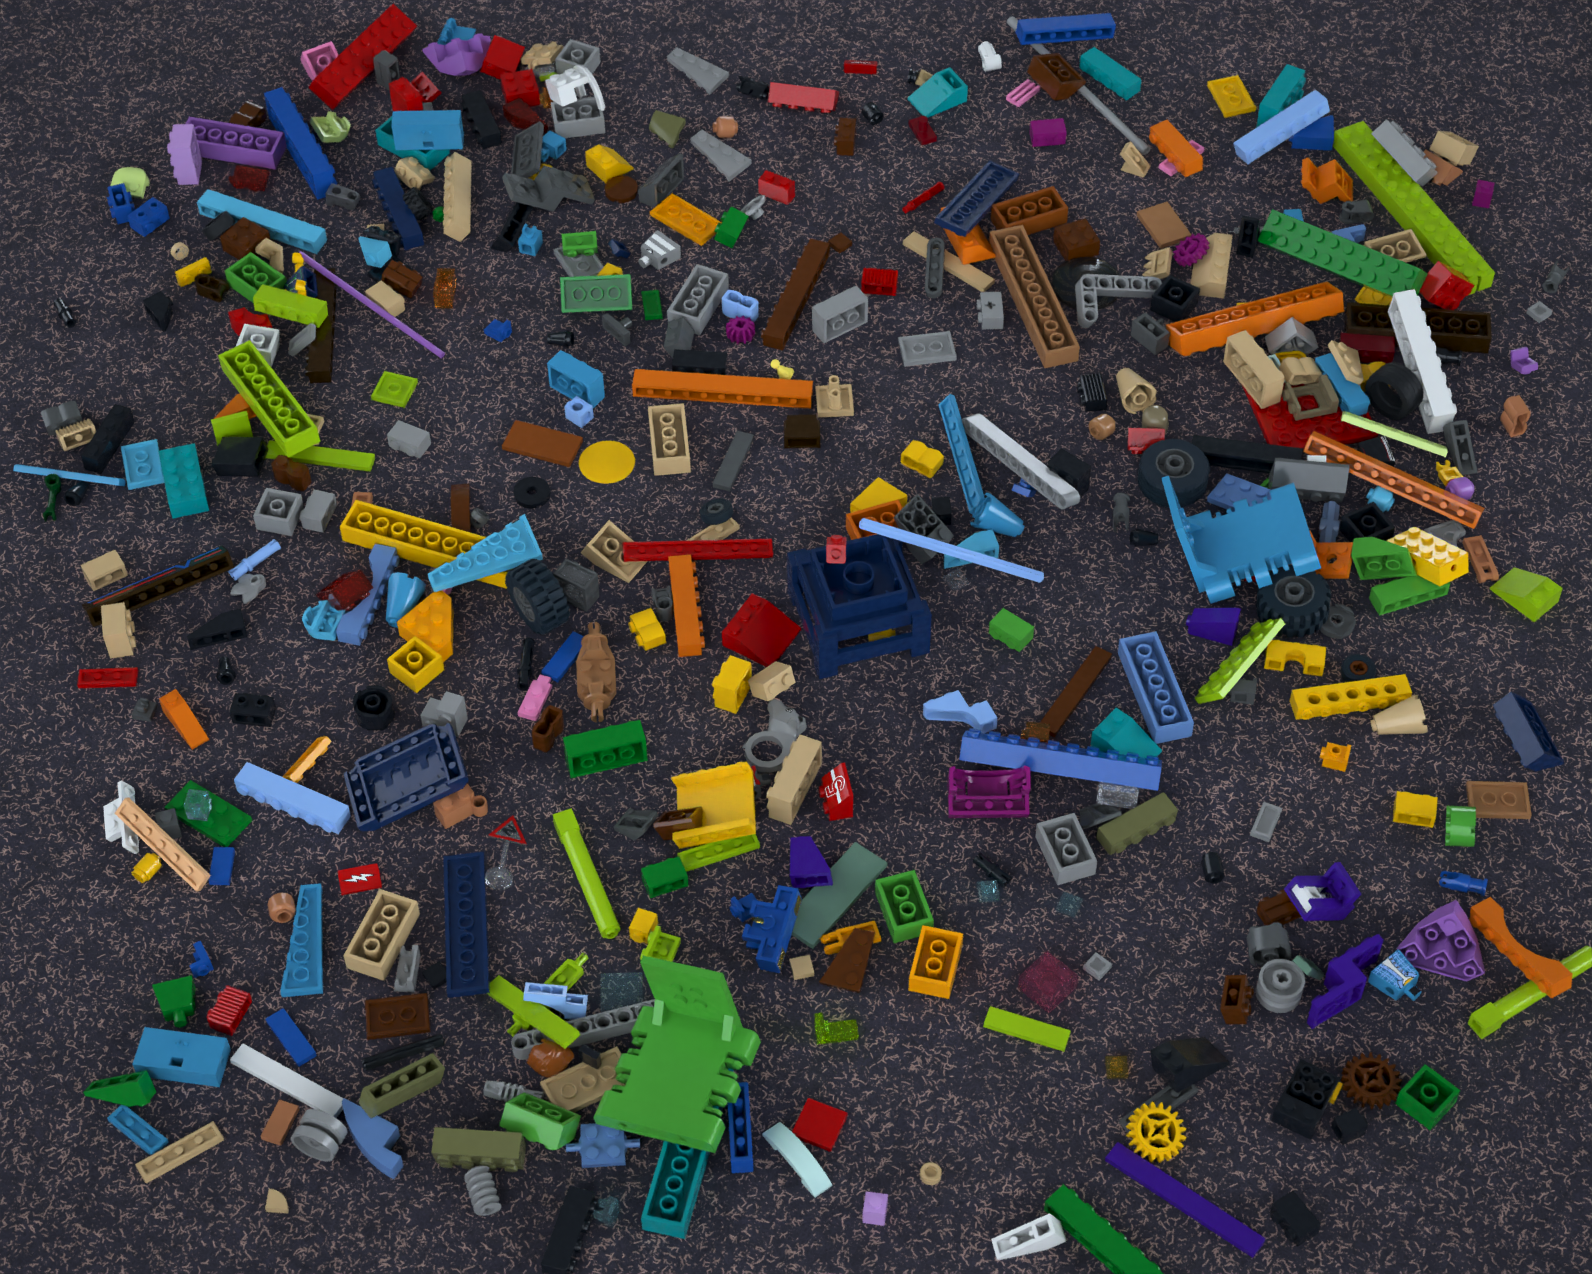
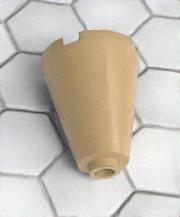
[1116,368,1156,414]
[1370,695,1428,735]

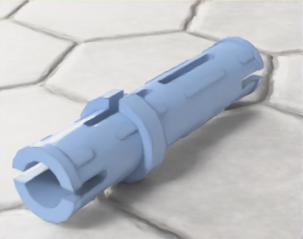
[228,539,281,581]

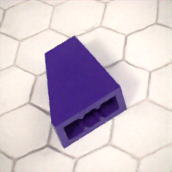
[1186,608,1241,646]
[790,836,833,888]

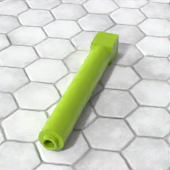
[552,808,621,939]
[1468,946,1592,1039]

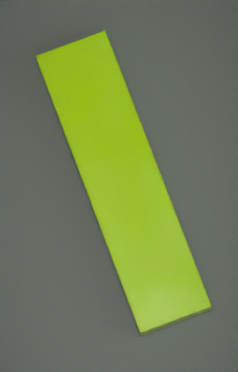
[677,834,760,872]
[983,1006,1071,1052]

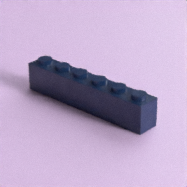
[372,167,424,251]

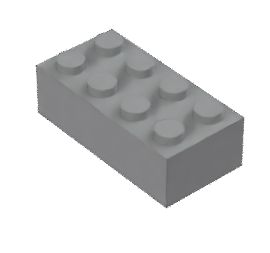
[1371,119,1438,187]
[667,264,729,335]

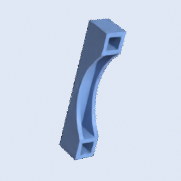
[336,544,400,646]

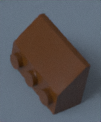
[1027,53,1086,101]

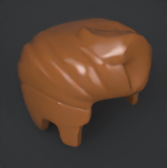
[527,1038,574,1078]

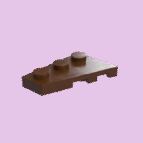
[819,928,875,993]

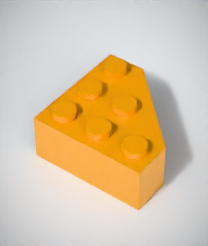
[397,590,454,662]

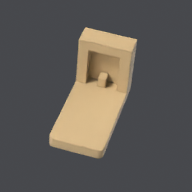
[255,238,284,274]

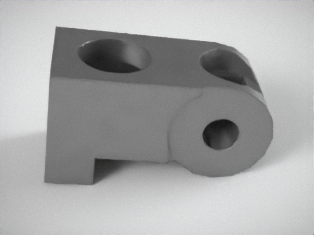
[326,183,360,210]

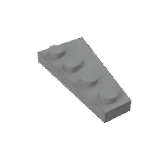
[667,47,729,95]
[691,130,752,182]

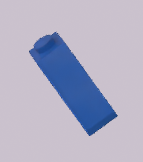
[1288,115,1334,151]

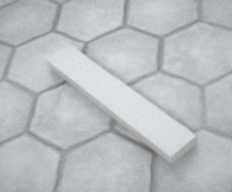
[230,1044,343,1118]

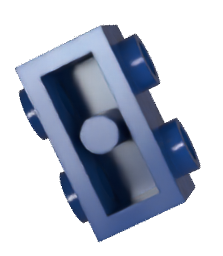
[107,183,135,224]
[127,197,170,237]

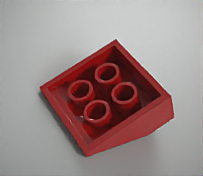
[722,593,801,667]

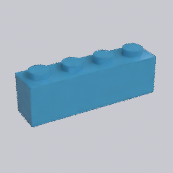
[1315,353,1370,416]

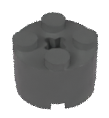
[1246,922,1292,968]

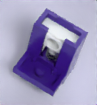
[1284,862,1361,921]

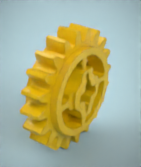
[1126,1102,1186,1163]

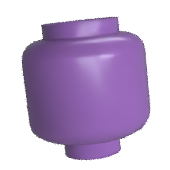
[1445,477,1474,500]

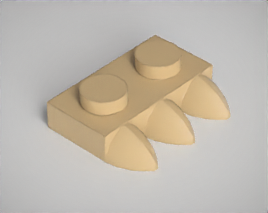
[1142,247,1172,279]

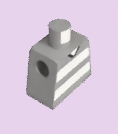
[638,230,681,270]

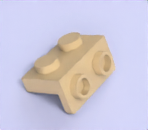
[394,156,435,190]

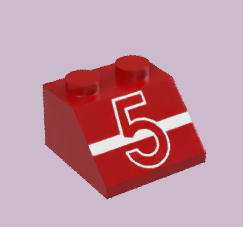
[818,762,853,821]

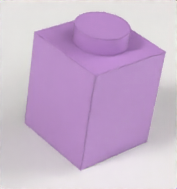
[863,1191,888,1226]

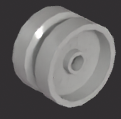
[1256,959,1305,1013]
[291,1109,348,1162]

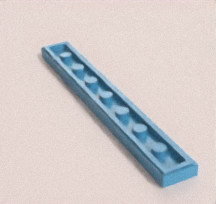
[938,394,985,515]

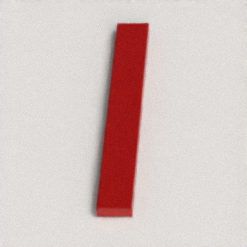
[622,539,773,562]

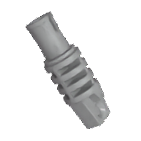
[483,1081,544,1102]

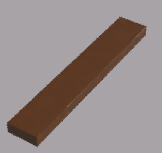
[1038,646,1112,737]

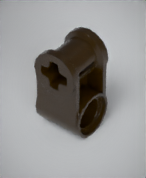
[195,274,230,302]

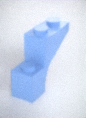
[923,690,997,733]

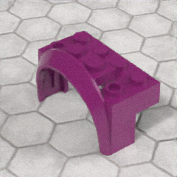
[947,766,1031,818]

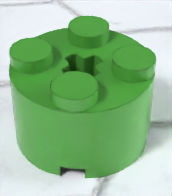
[1445,806,1476,847]

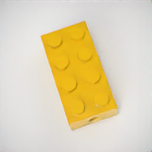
[1386,527,1469,586]

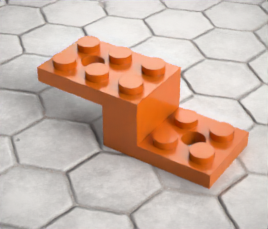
[1288,531,1353,579]

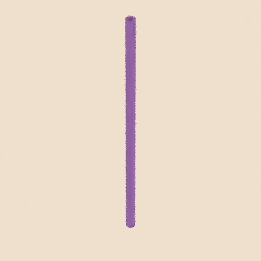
[299,251,445,358]

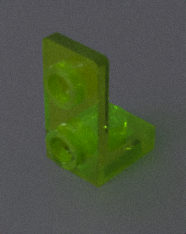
[814,1013,859,1045]

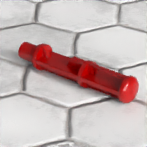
[902,182,945,213]

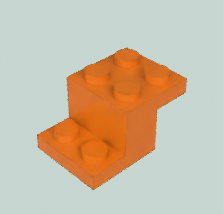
[1301,157,1353,204]

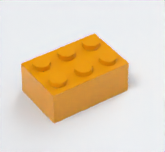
[908,925,963,999]

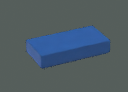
[208,847,235,885]

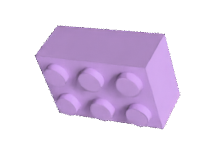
[167,124,202,185]

